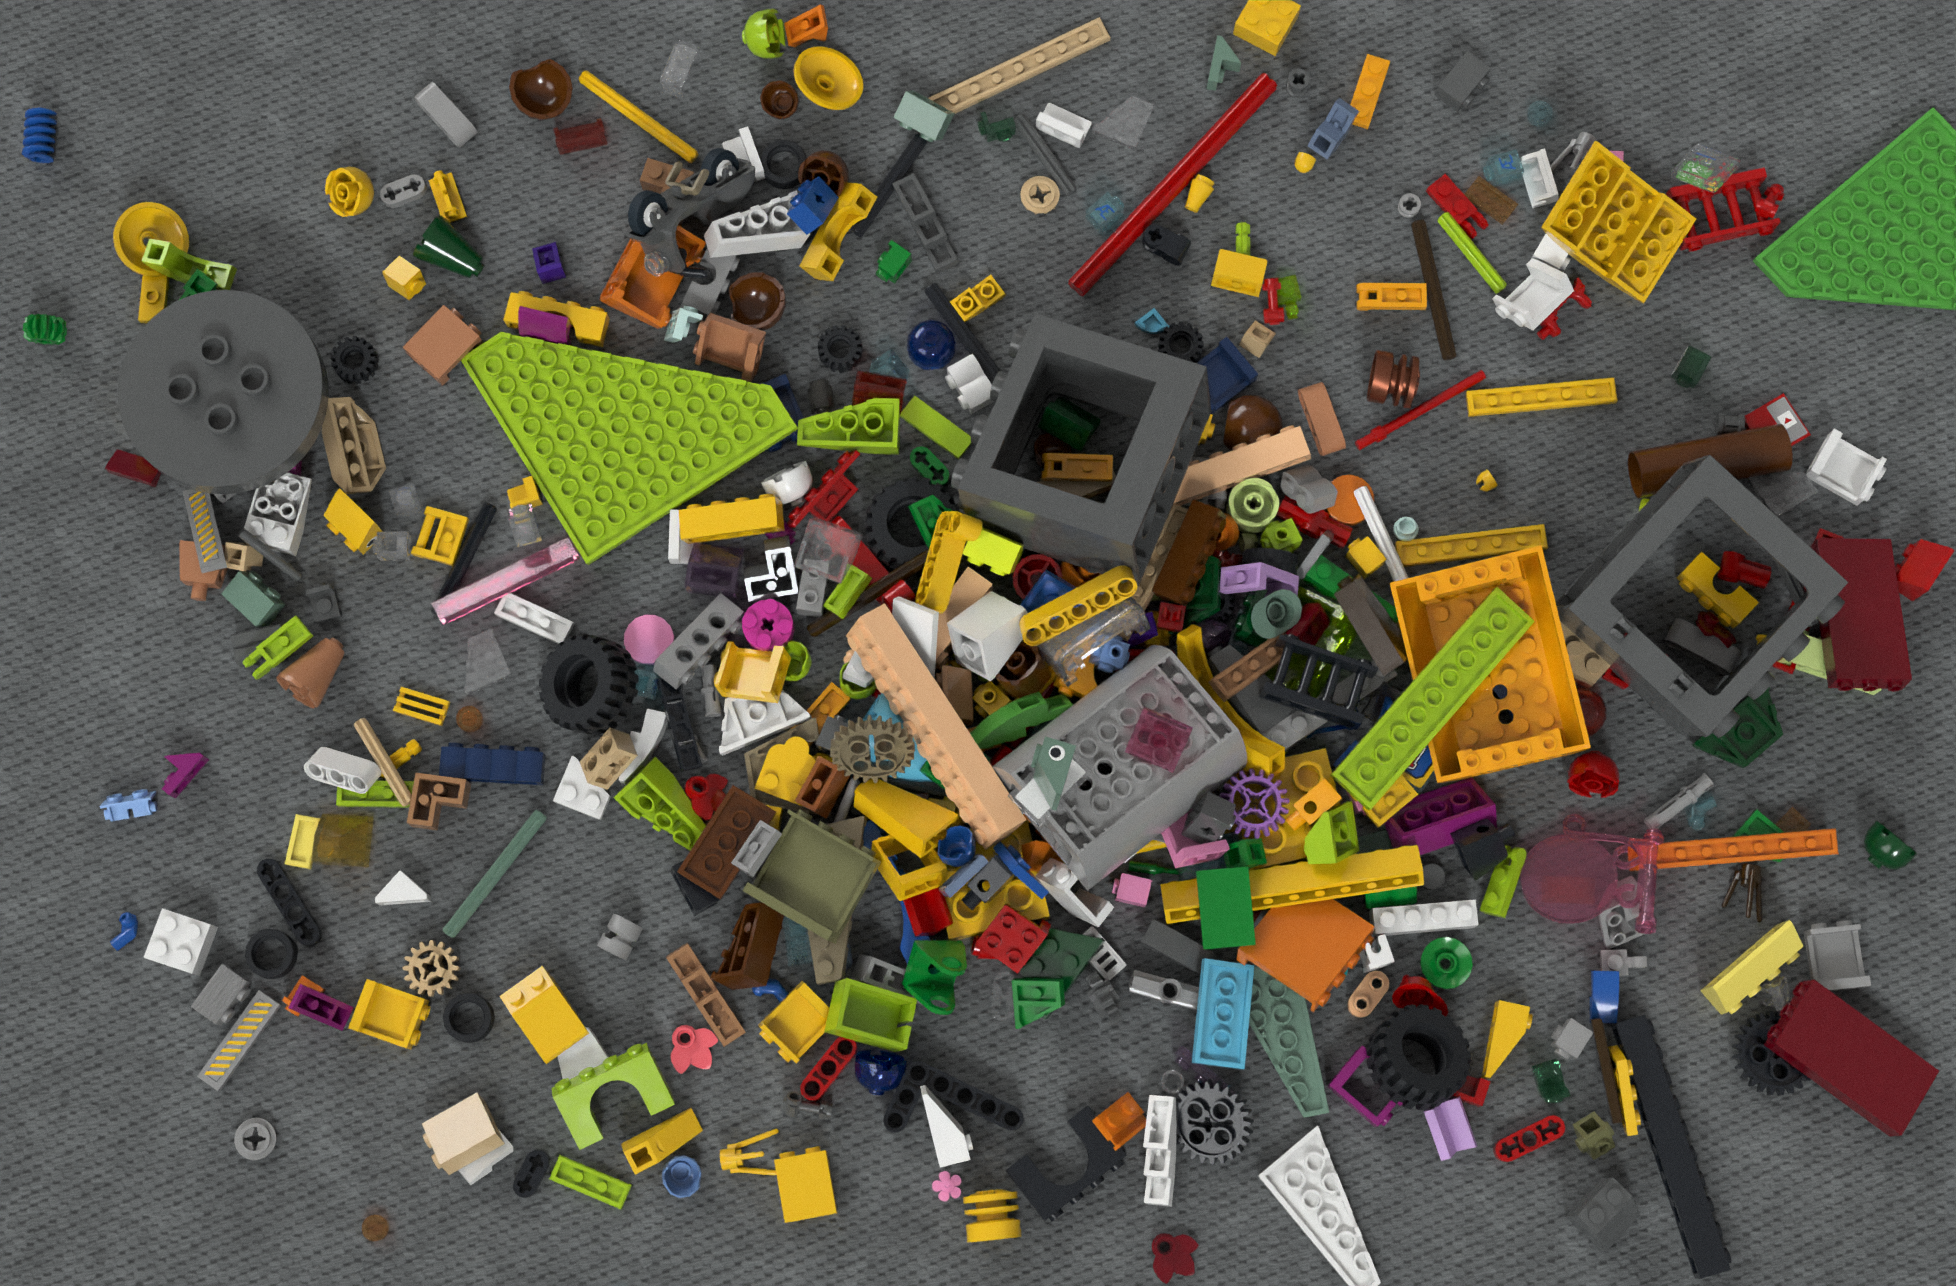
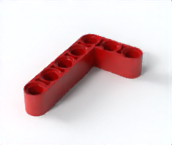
[819,515,916,613]

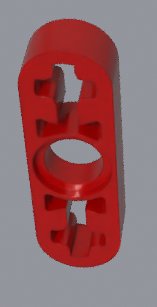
[1493,1115,1565,1162]

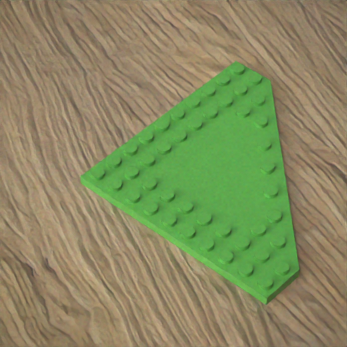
[1753,108,1956,310]

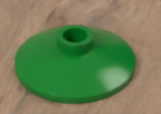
[1420,937,1473,989]

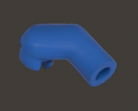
[752,979,789,1002]

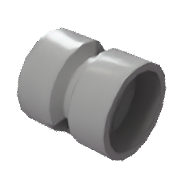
[597,914,643,961]

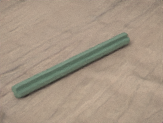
[443,810,547,938]

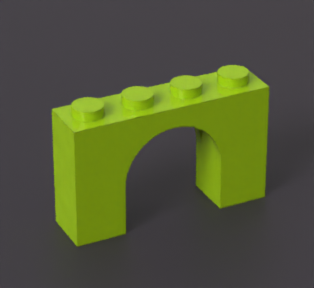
[552,1043,675,1150]

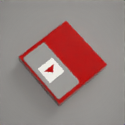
[1745,393,1811,446]

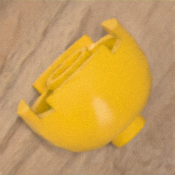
[325,167,374,217]

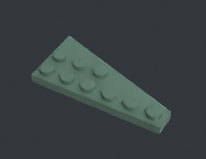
[1249,966,1329,1118]

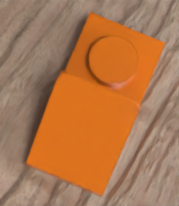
[784,4,828,48]

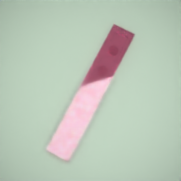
[431,537,580,626]

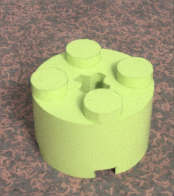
[1226,478,1279,534]

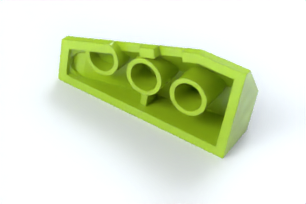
[797,398,900,455]
[613,757,706,851]

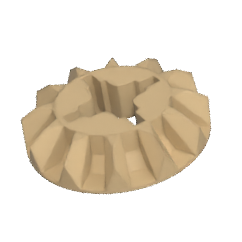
[1020,176,1060,215]

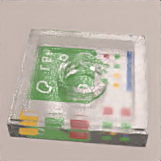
[1671,144,1740,193]

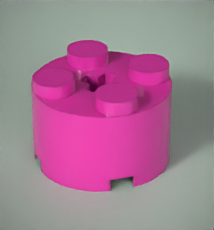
[742,599,794,652]

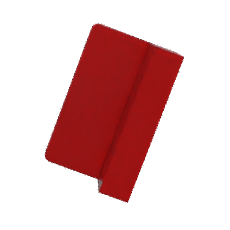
[903,887,953,937]

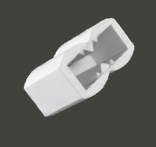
[945,354,995,414]

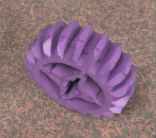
[1220,768,1290,839]

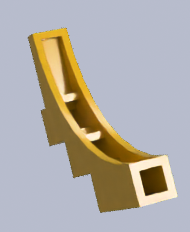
[1176,624,1285,779]

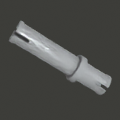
[1643,774,1714,832]

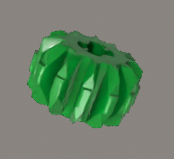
[23,314,67,345]

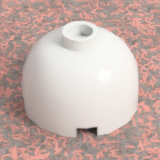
[761,461,813,506]

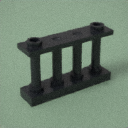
[1259,634,1379,730]

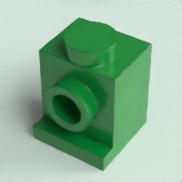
[875,240,912,284]
[1224,838,1267,869]

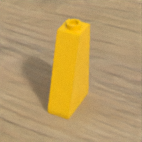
[853,778,959,858]

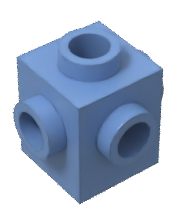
[1089,634,1130,673]

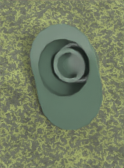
[1251,589,1302,639]

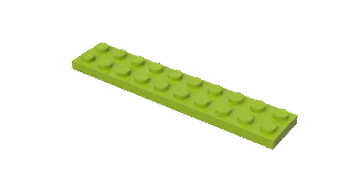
[1330,587,1535,810]

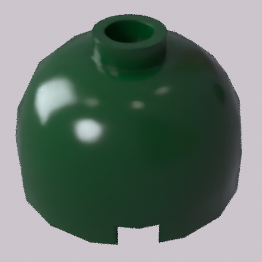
[1864,820,1918,869]

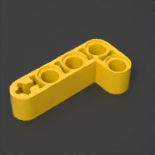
[915,511,982,614]

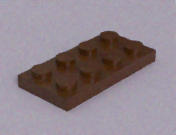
[677,785,777,900]

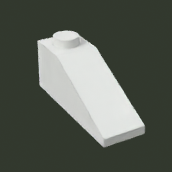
[920,1085,973,1167]

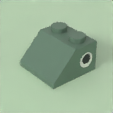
[1031,736,1076,811]

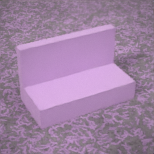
[1424,1097,1477,1161]

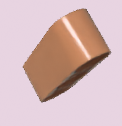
[1298,382,1346,456]

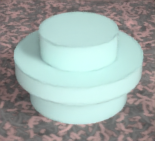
[1393,517,1419,541]

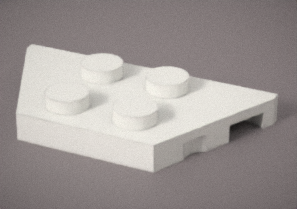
[719,690,812,756]

